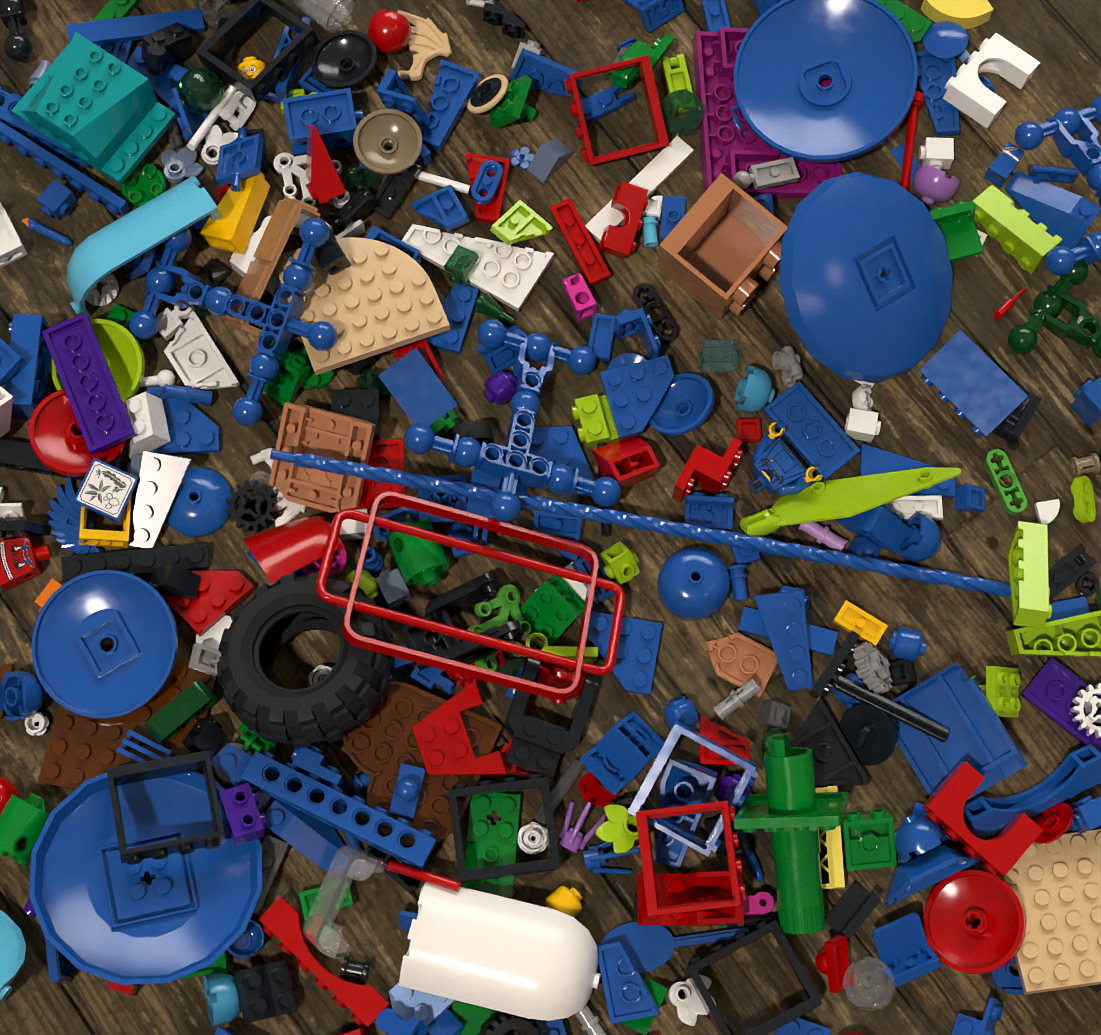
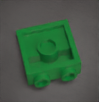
[251,341,311,406]
[840,809,897,871]

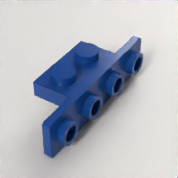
[951,997,1003,1035]

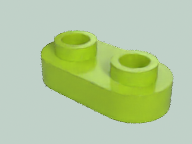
[1071,475,1096,524]

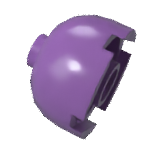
[913,164,961,206]

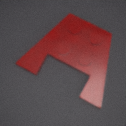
[412,681,507,776]

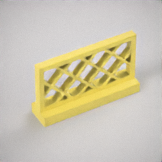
[815,786,845,889]

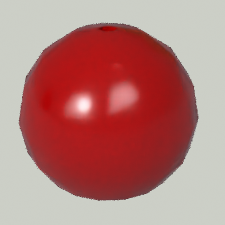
[367,9,411,54]

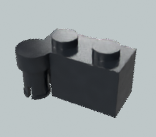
[141,22,192,76]

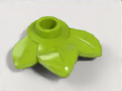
[595,805,639,854]

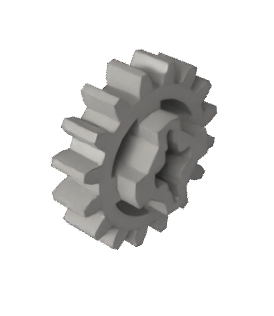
[853,642,893,695]

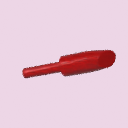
[994,287,1026,320]

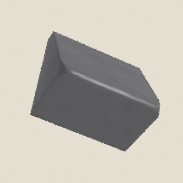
[758,700,792,731]

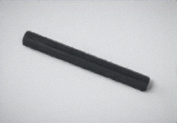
[834,676,950,742]

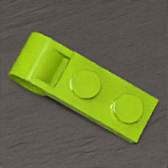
[526,633,598,664]

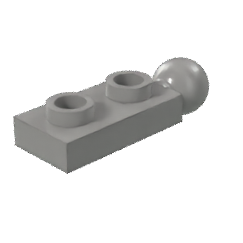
[733,157,800,190]

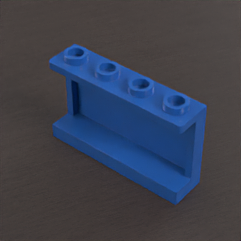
[920,330,1029,437]

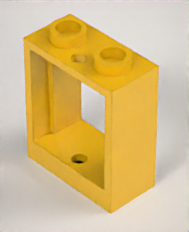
[79,494,132,548]

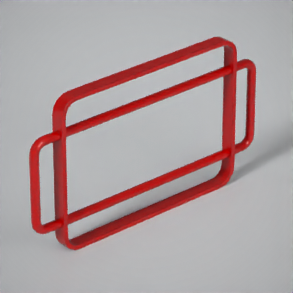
[316,491,625,700]

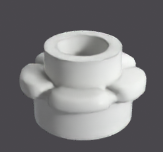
[25,712,49,736]

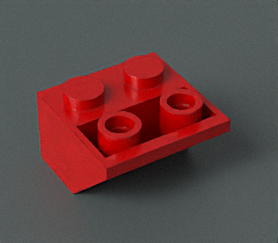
[592,436,660,489]

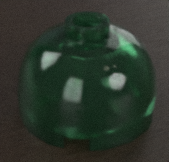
[177,67,224,114]

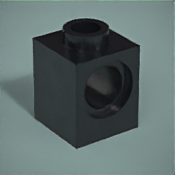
[181,719,227,759]

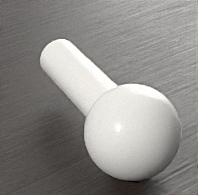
[140,370,175,387]

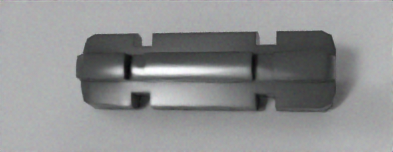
[166,107,183,150]

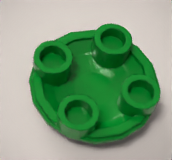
[121,164,166,206]

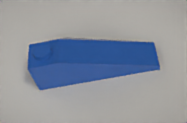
[1004,171,1101,249]
[656,758,718,869]
[264,784,357,882]

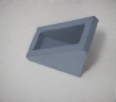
[527,138,574,185]

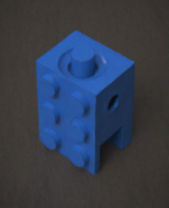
[283,88,364,156]

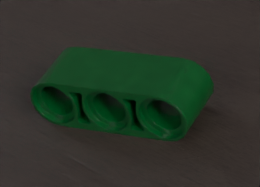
[145,679,217,745]

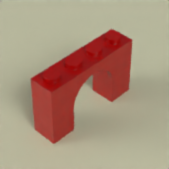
[922,761,1043,876]

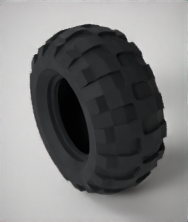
[217,573,395,748]

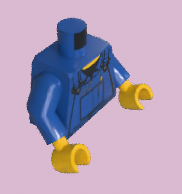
[747,421,823,496]

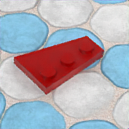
[465,152,510,224]

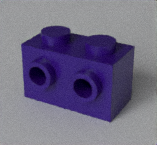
[219,783,267,846]

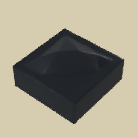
[197,258,231,288]

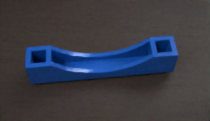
[963,744,1101,840]

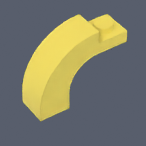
[921,0,994,29]

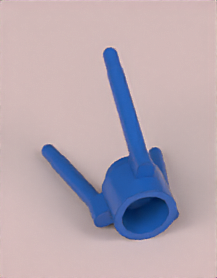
[583,842,640,874]

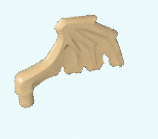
[397,10,452,81]

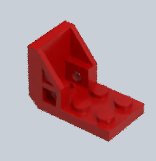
[637,871,744,926]

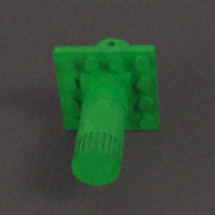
[734,733,849,934]

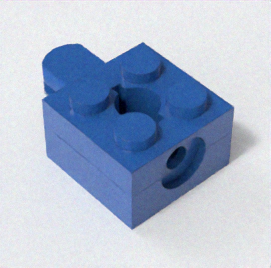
[466,468,503,546]

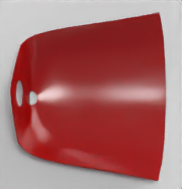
[243,516,347,583]

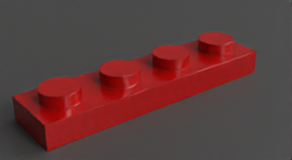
[550,198,611,287]

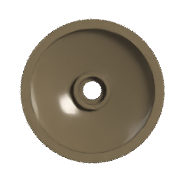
[353,109,422,175]

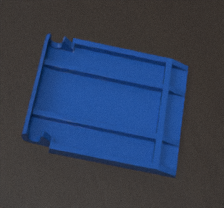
[889,662,1028,800]

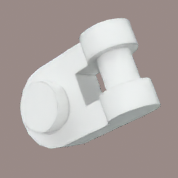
[219,91,256,131]

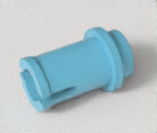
[641,216,659,247]

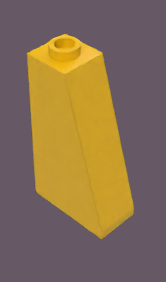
[199,172,270,255]

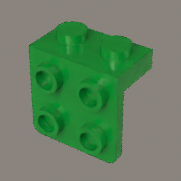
[929,201,983,262]

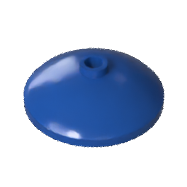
[649,373,714,436]
[166,467,232,537]

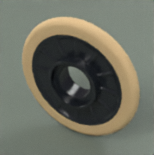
[467,74,508,114]

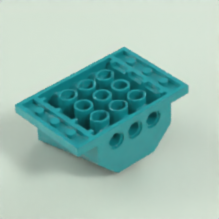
[11,32,177,185]

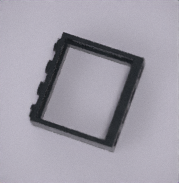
[196,0,320,103]
[106,750,224,865]
[448,774,560,883]
[685,919,822,1035]

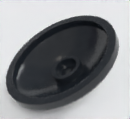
[311,30,378,89]

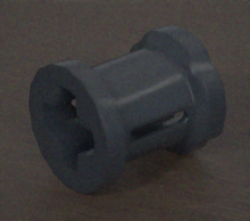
[340,955,370,984]

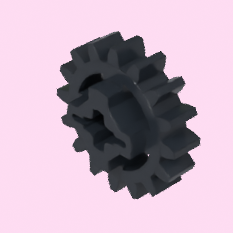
[225,480,278,532]

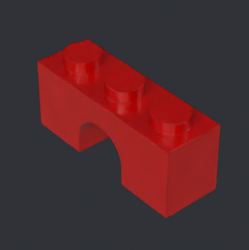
[598,181,649,259]

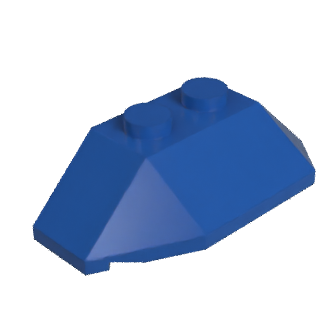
[883,845,979,907]

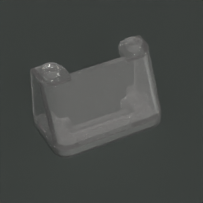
[303,845,388,959]

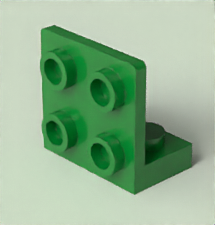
[520,576,585,646]

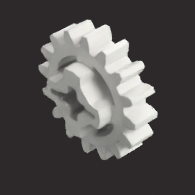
[1070,683,1101,738]

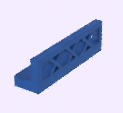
[263,17,313,103]

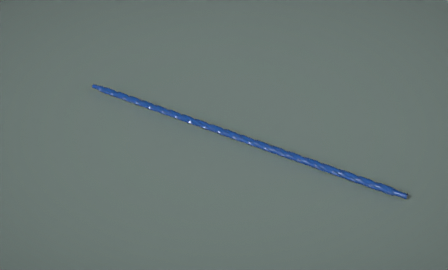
[270,449,1011,597]

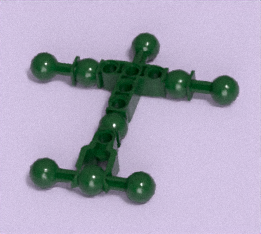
[1007,259,1101,464]

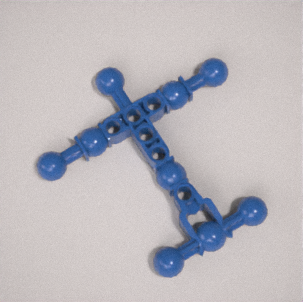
[1014,96,1101,276]
[129,218,338,427]
[404,319,621,522]

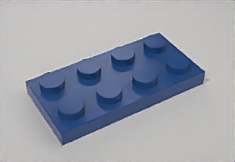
[762,381,861,481]

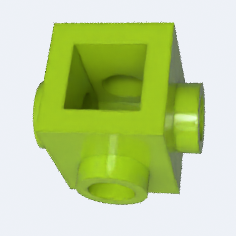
[600,541,640,585]

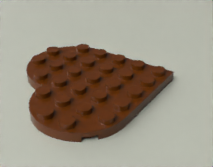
[343,681,503,847]

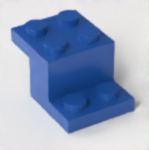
[579,711,665,796]

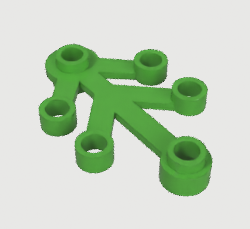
[468,584,531,671]

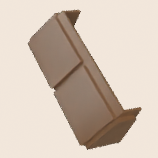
[225,197,321,338]

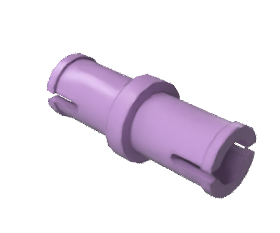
[799,522,848,552]

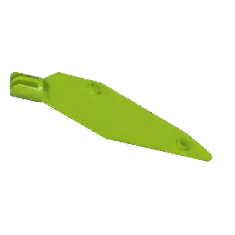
[739,467,962,537]

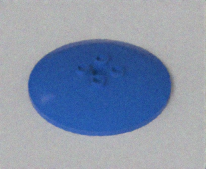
[31,570,178,719]

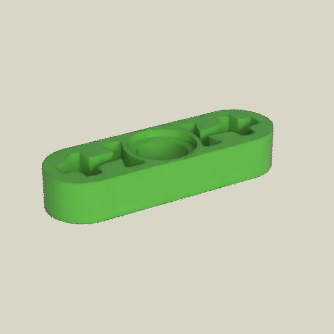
[984,449,1027,515]

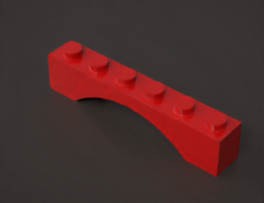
[259,896,391,1027]

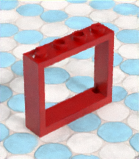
[564,55,669,165]
[636,801,746,916]

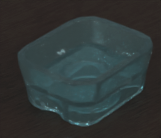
[698,340,740,372]

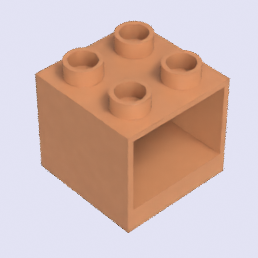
[657,173,787,320]

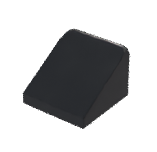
[889,659,918,687]

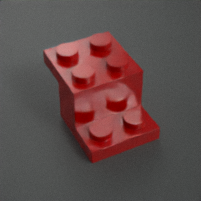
[672,437,743,502]

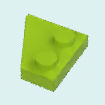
[490,200,553,245]

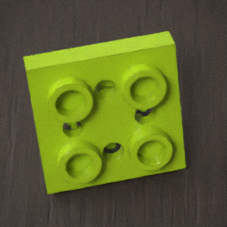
[979,666,1021,718]

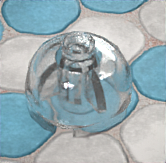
[843,957,897,1011]

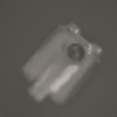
[293,0,356,33]

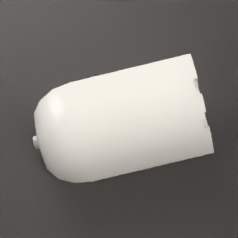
[399,882,601,1021]

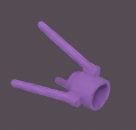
[559,802,606,853]

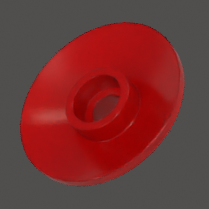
[1034,803,1074,844]

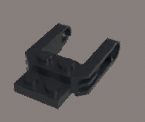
[401,572,524,671]
[504,657,598,779]

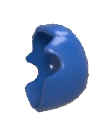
[227,919,264,958]

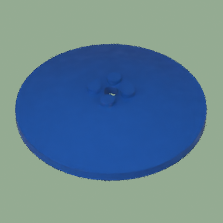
[734,0,918,163]

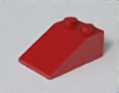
[305,123,346,204]

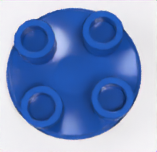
[922,21,968,62]

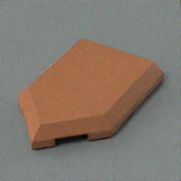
[706,633,778,698]

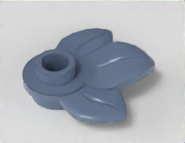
[161,147,204,183]

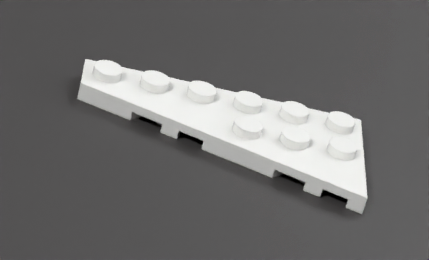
[402,224,554,312]

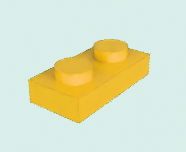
[833,600,888,647]

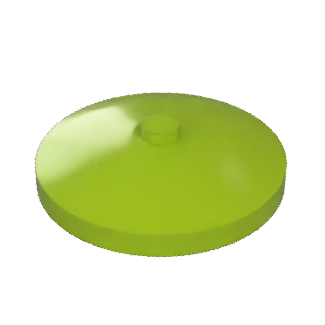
[51,319,145,405]

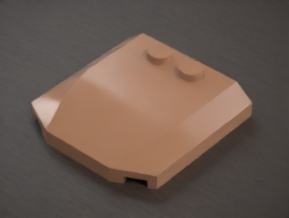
[269,402,376,513]

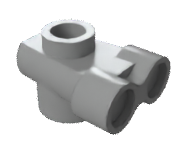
[772,346,803,388]

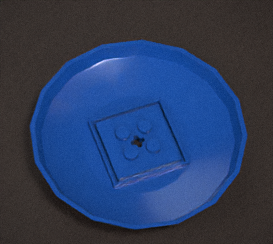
[779,172,953,384]
[29,764,262,985]

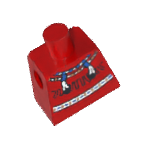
[0,537,52,591]

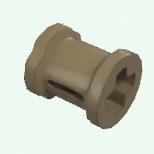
[1070,453,1101,478]

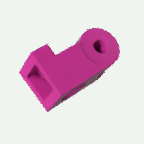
[562,273,597,321]
[743,891,774,916]

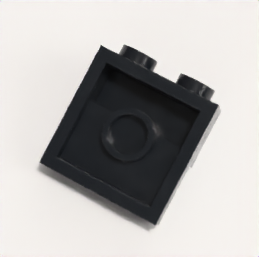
[234,960,300,1024]

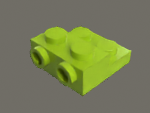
[571,394,619,449]

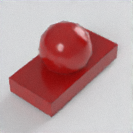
[815,935,851,993]

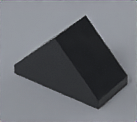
[149,562,201,600]

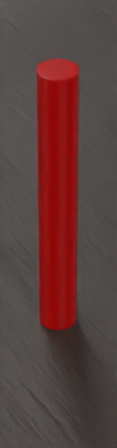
[387,860,461,892]

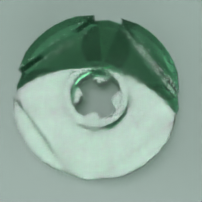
[660,89,705,136]

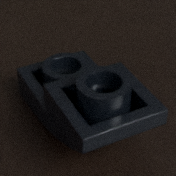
[483,2,525,39]

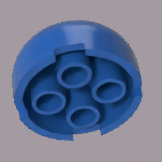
[657,547,730,621]

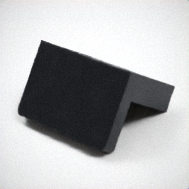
[825,882,881,940]

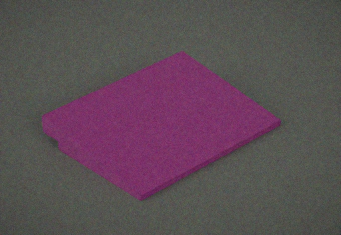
[692,27,842,200]

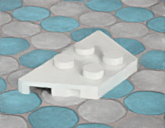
[164,311,240,390]

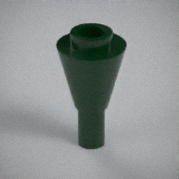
[474,293,515,327]

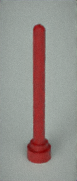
[900,91,924,192]

